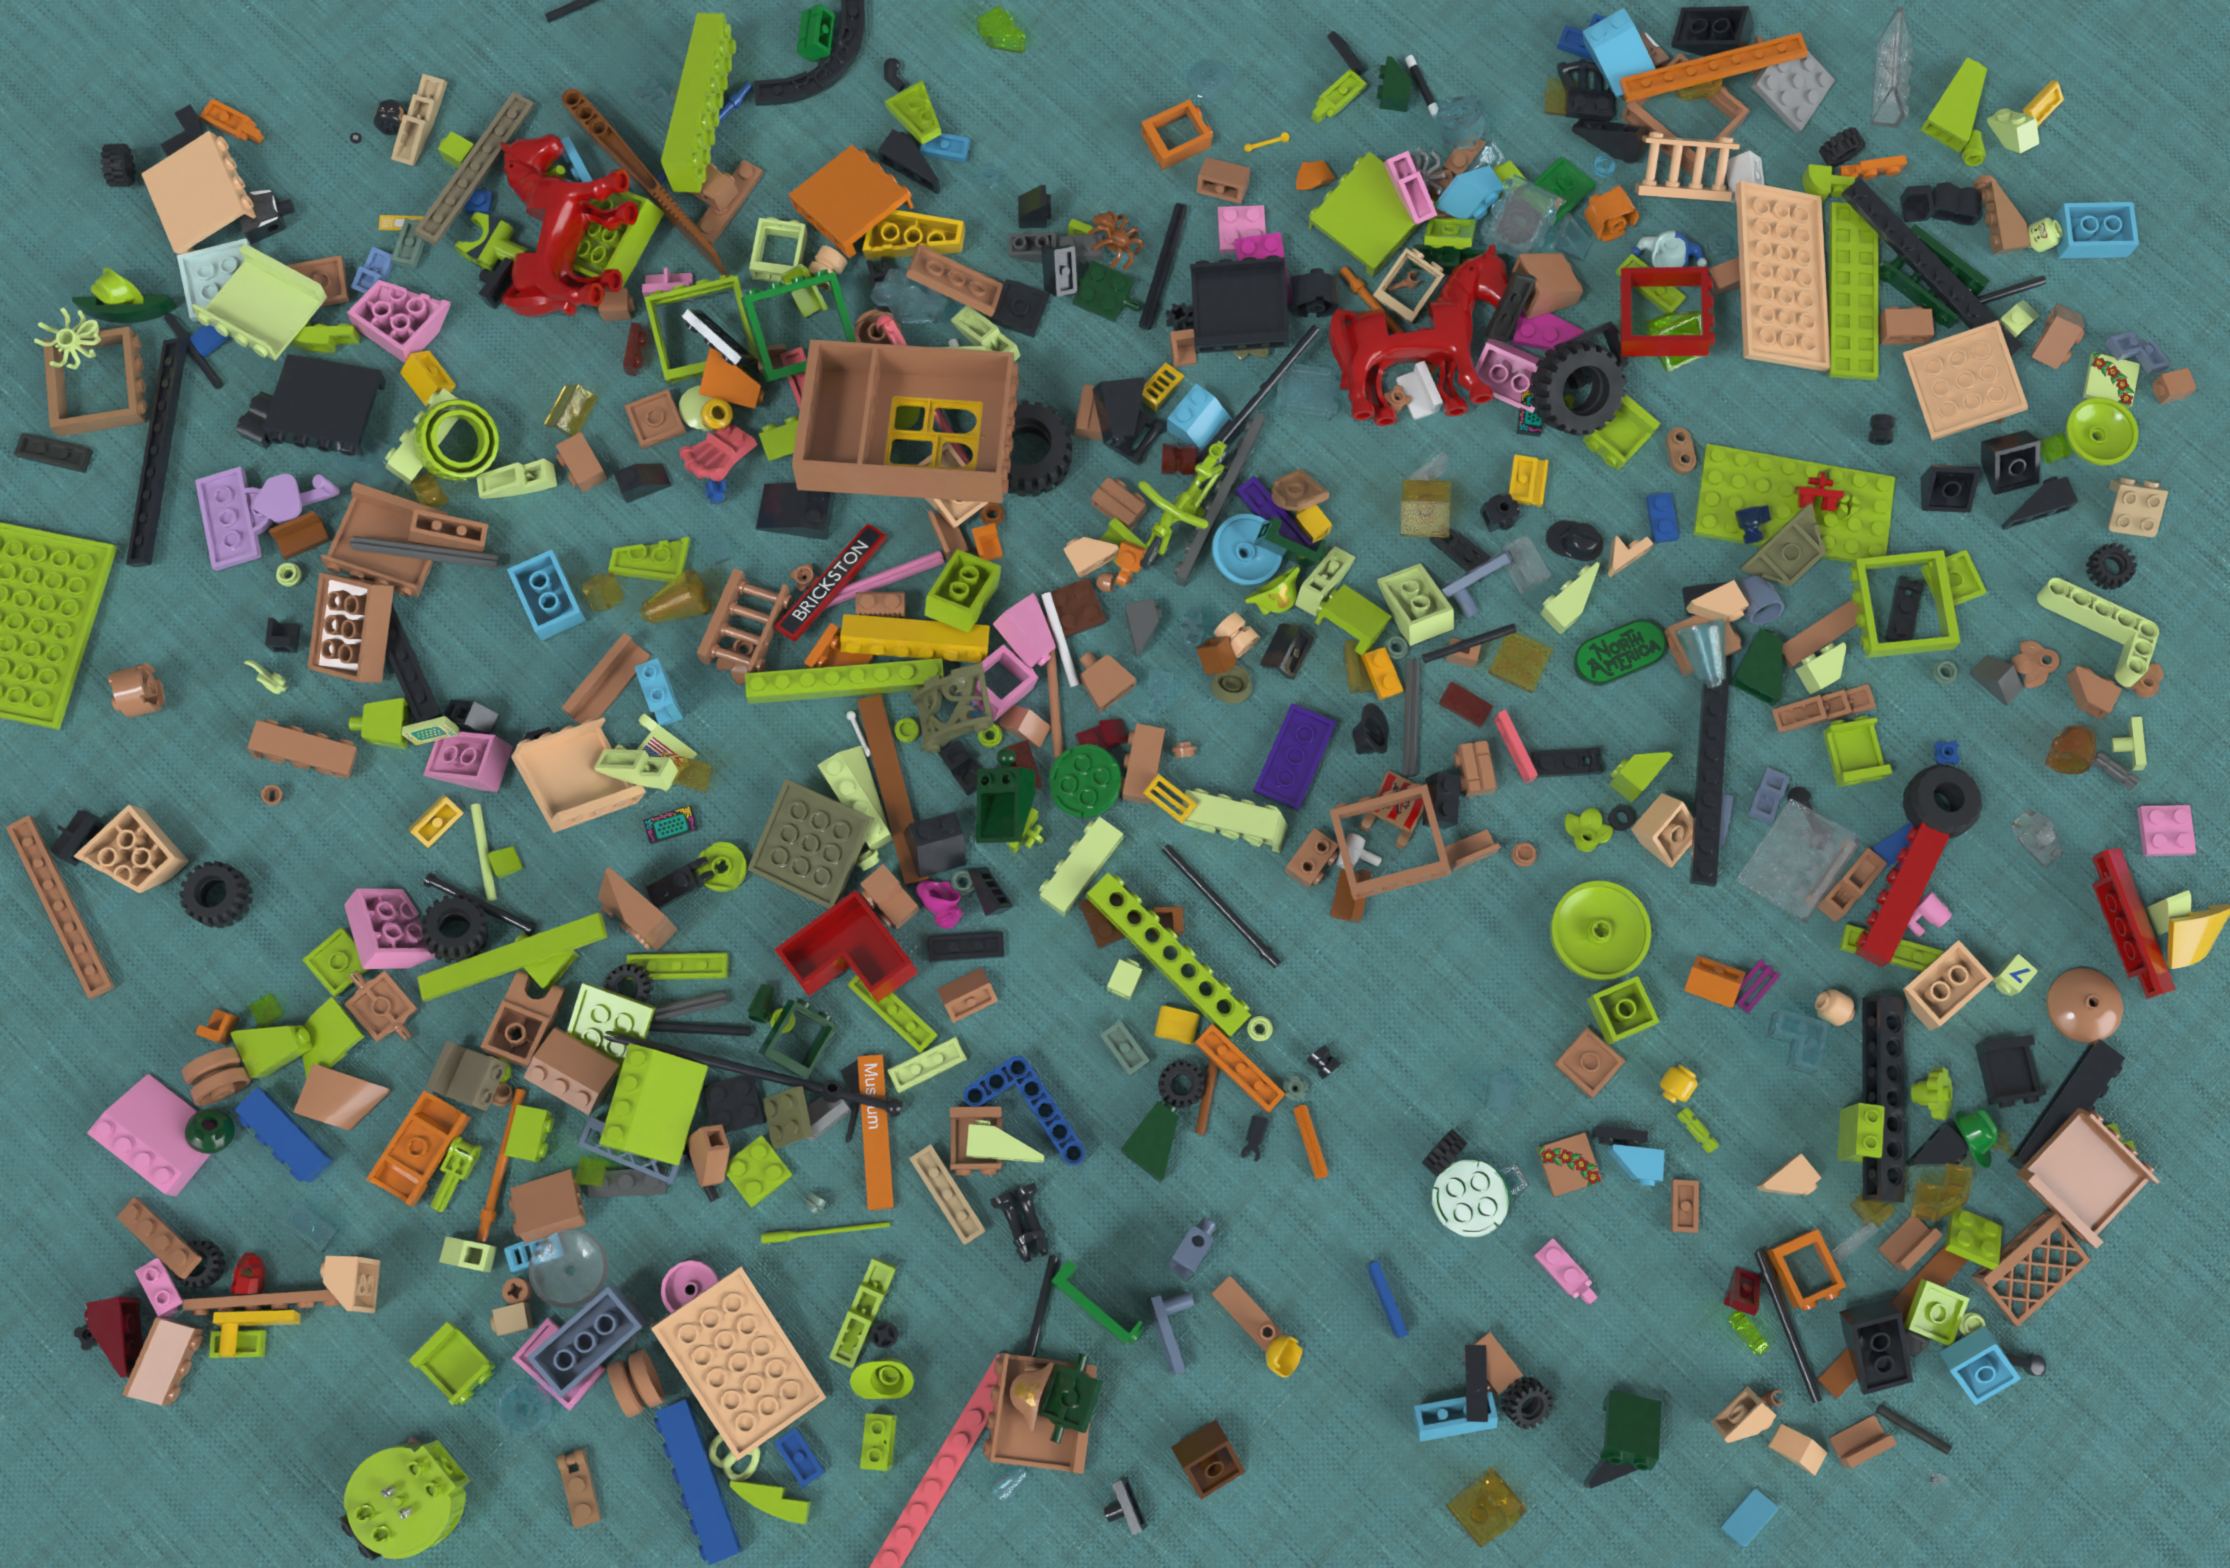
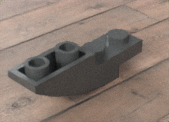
[1008,232,1105,265]

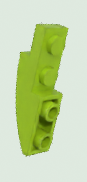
[289,321,360,353]

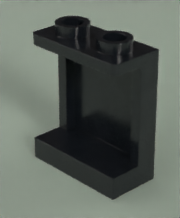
[1975,1034,2047,1108]

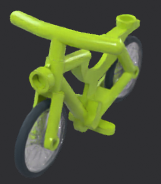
[1138,441,1230,569]

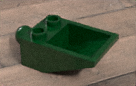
[976,747,1035,844]

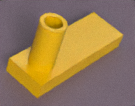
[213,1310,301,1357]

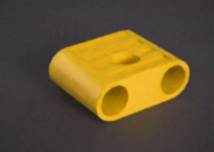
[1154,1006,1200,1045]

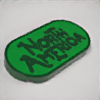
[1573,619,1667,686]

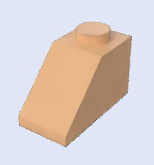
[1063,537,1119,579]
[1686,580,1749,623]
[1756,1153,1821,1196]

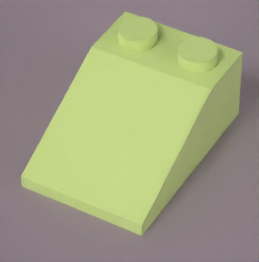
[1377,563,1454,646]

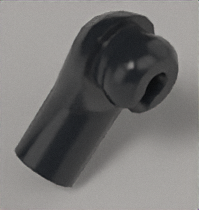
[884,58,906,92]

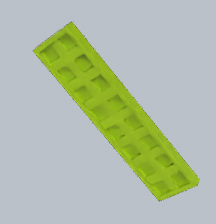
[1828,202,1878,381]

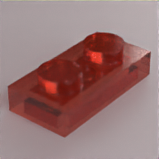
[623,322,647,376]
[1438,681,1493,728]

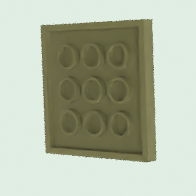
[747,778,874,909]

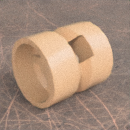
[807,246,848,291]
[1214,612,1260,658]

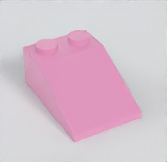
[423,732,513,792]

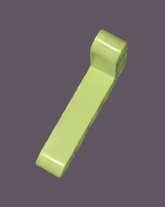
[2037,578,2159,687]

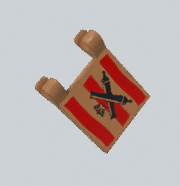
[1360,770,1424,849]

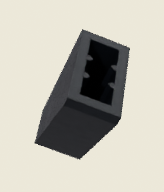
[1092,377,1145,446]

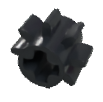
[1165,302,1194,331]

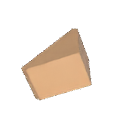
[1768,1424,1827,1476]

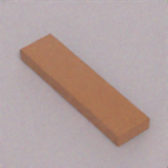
[1782,600,1858,669]

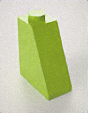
[230,1026,313,1078]

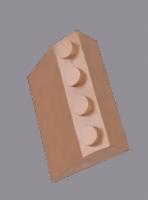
[308,572,394,683]

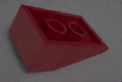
[84,1297,143,1378]

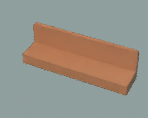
[561,633,650,725]

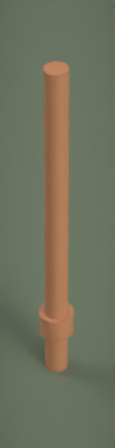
[1044,616,1063,759]

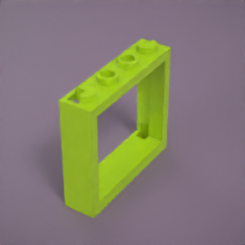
[644,274,758,384]
[1849,550,1961,658]

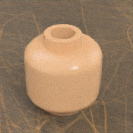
[1815,989,1855,1026]

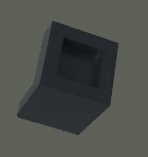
[1900,185,1935,223]
[265,618,300,653]

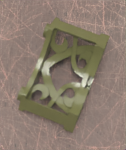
[911,663,993,754]

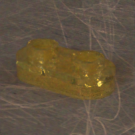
[1675,78,1722,101]

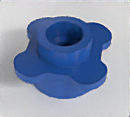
[1934,740,1960,765]

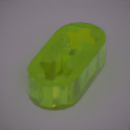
[1727,1310,1770,1357]

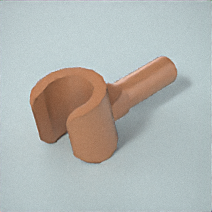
[1387,271,1420,292]
[1760,1390,1784,1406]

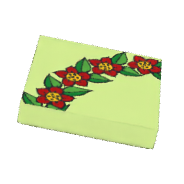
[2083,352,2140,409]

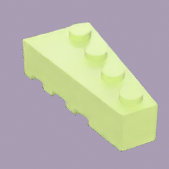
[1179,789,1288,853]

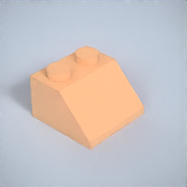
[1631,793,1693,868]

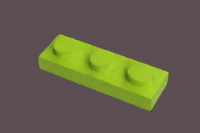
[1616,254,1686,317]

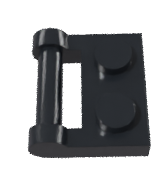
[1104,410,1166,465]

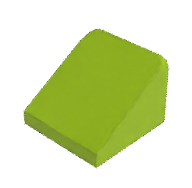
[487,846,523,879]

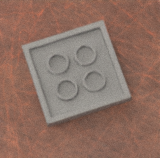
[1751,33,1835,133]

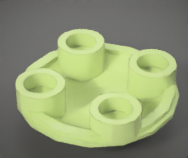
[679,385,714,431]

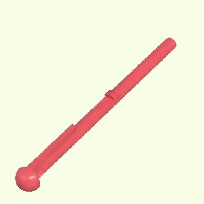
[877,315,971,465]

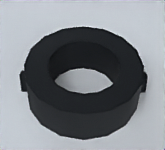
[1607,806,1635,831]

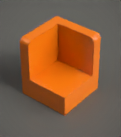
[972,523,1003,561]
[195,1009,239,1046]

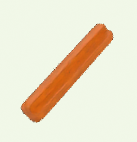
[1293,1104,1329,1179]

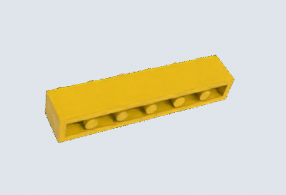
[840,614,990,663]

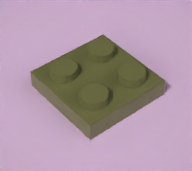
[763,1086,813,1149]

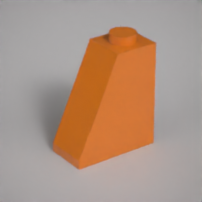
[699,347,764,409]

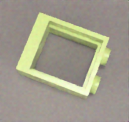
[749,217,808,284]

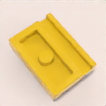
[1508,454,1549,507]

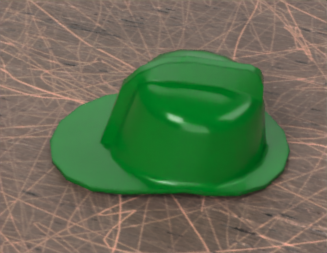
[1955,1109,1998,1168]

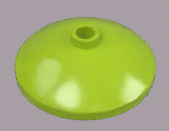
[2065,397,2139,466]

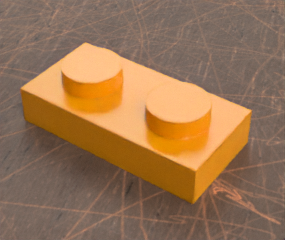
[1361,647,1404,701]

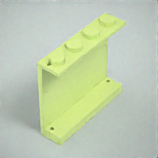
[191,243,327,361]

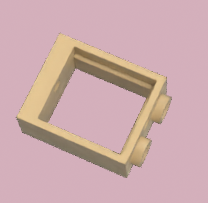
[1373,248,1445,324]

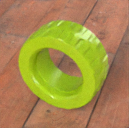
[413,399,499,481]

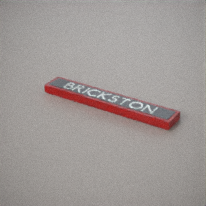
[775,523,887,642]

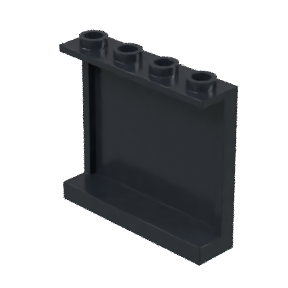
[1190,255,1290,354]
[262,354,386,456]

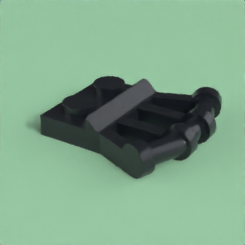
[1557,59,1614,122]

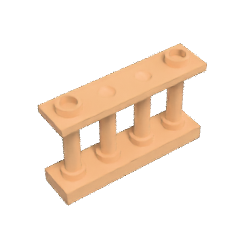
[1634,132,1740,202]

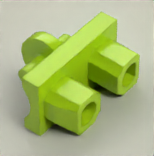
[1006,808,1044,854]

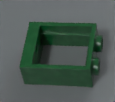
[758,998,837,1079]

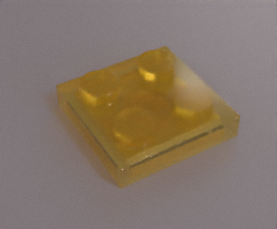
[1488,632,1553,694]

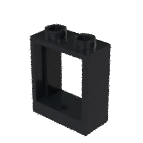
[1554,321,1629,389]

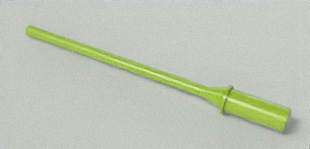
[761,1222,890,1244]

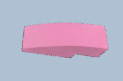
[1383,151,1437,225]

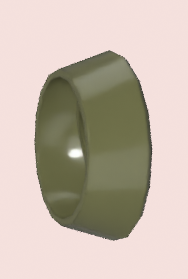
[1210,664,1253,704]

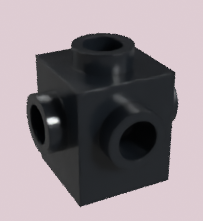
[1480,494,1520,533]

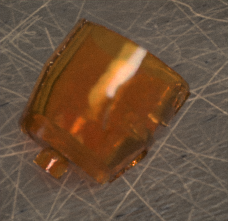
[2045,726,2096,775]

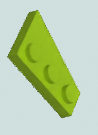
[608,537,690,584]

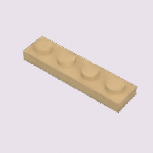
[909,1144,986,1246]

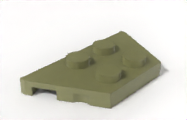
[1739,502,1826,587]

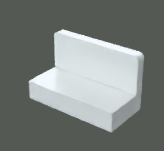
[1726,151,1764,203]
[1396,361,1443,420]

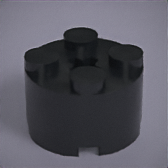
[1291,268,1339,318]

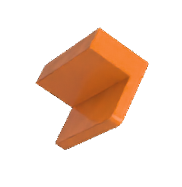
[1685,955,1746,1008]

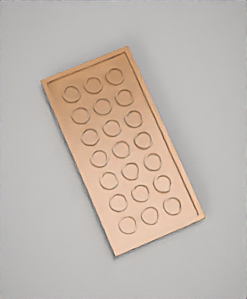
[1736,181,1831,372]

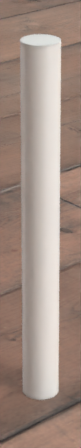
[1041,592,1080,687]

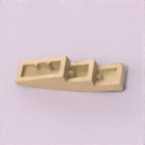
[391,74,447,166]

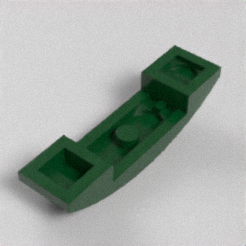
[72,295,176,323]

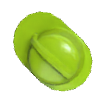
[90,267,143,305]
[850,1357,914,1399]

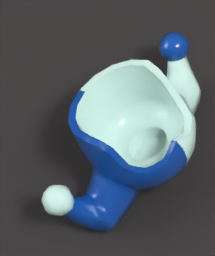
[1631,230,1707,267]

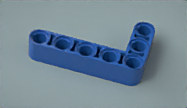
[964,1056,1085,1166]

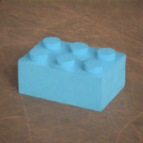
[2053,202,2139,259]
[507,550,586,641]

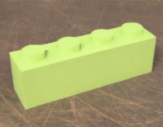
[385,388,459,485]
[1039,816,1123,917]

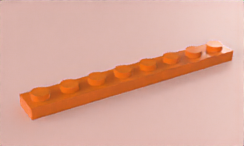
[1619,32,1808,103]

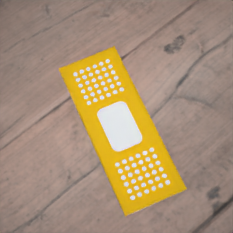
[378,215,424,231]

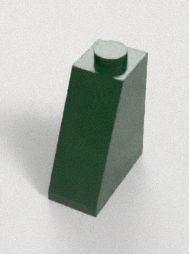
[1729,628,1782,706]
[1120,1101,1179,1183]

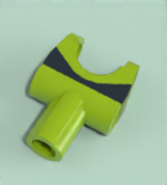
[454,212,530,271]

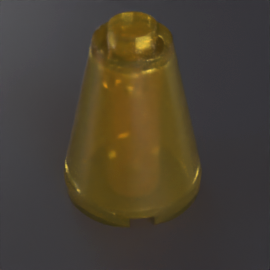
[640,569,712,624]

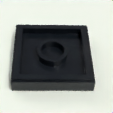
[990,279,1050,338]

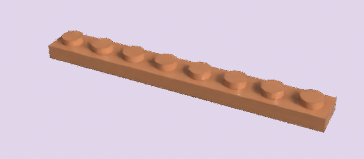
[6,815,115,1000]

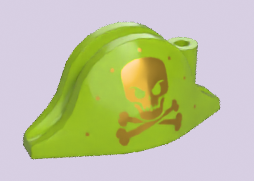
[1243,565,1300,615]

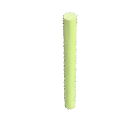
[471,804,497,901]

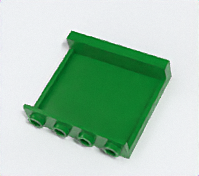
[1051,1260,1143,1345]

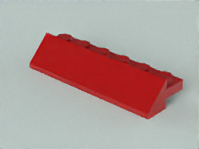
[2092,848,2176,999]

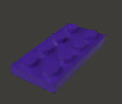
[1253,703,1336,811]

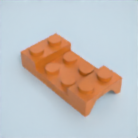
[366,1090,471,1207]

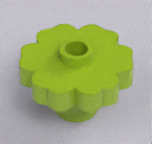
[1911,1067,1953,1120]

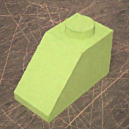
[1999,300,2040,338]
[2145,890,2191,935]

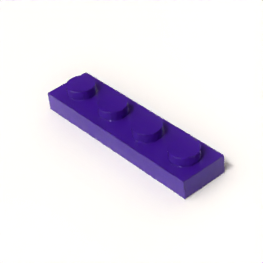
[1235,476,1312,564]

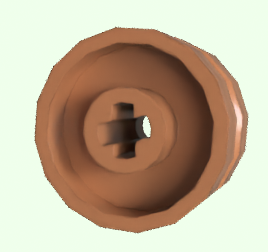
[181,1047,250,1106]
[607,1349,665,1418]

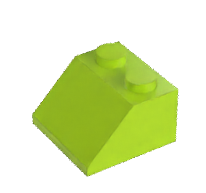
[1609,752,1673,803]

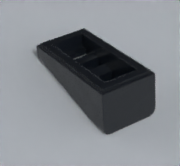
[968,867,1013,916]

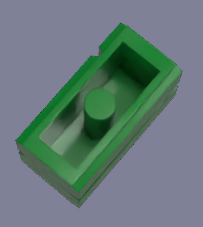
[797,4,835,62]

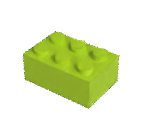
[925,549,1001,633]

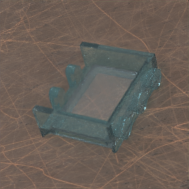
[1480,173,1566,258]

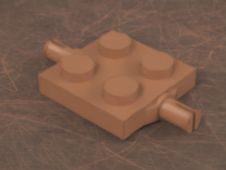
[344,970,418,1042]

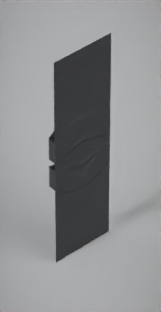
[1465,1345,1488,1422]

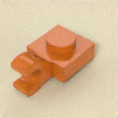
[1116,540,1146,587]

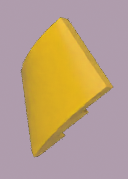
[2167,904,2230,969]

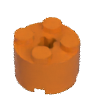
[1584,186,1639,242]

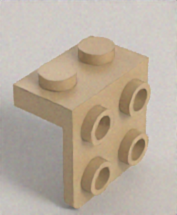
[2108,477,2168,537]

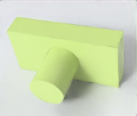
[2111,717,2147,771]

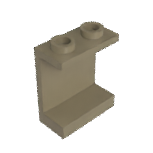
[426,1041,507,1112]

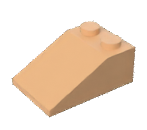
[918,442,989,528]

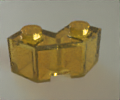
[1910,1163,1973,1222]

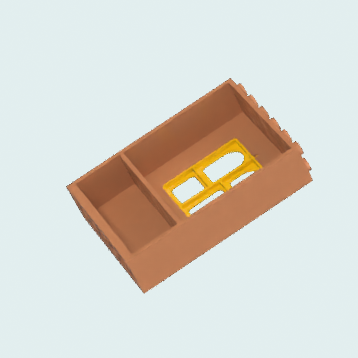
[792,340,1019,503]

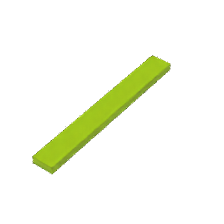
[417,913,607,1002]

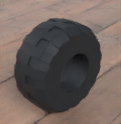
[1902,764,1982,839]

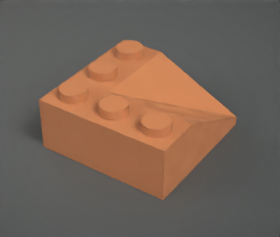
[598,866,677,952]

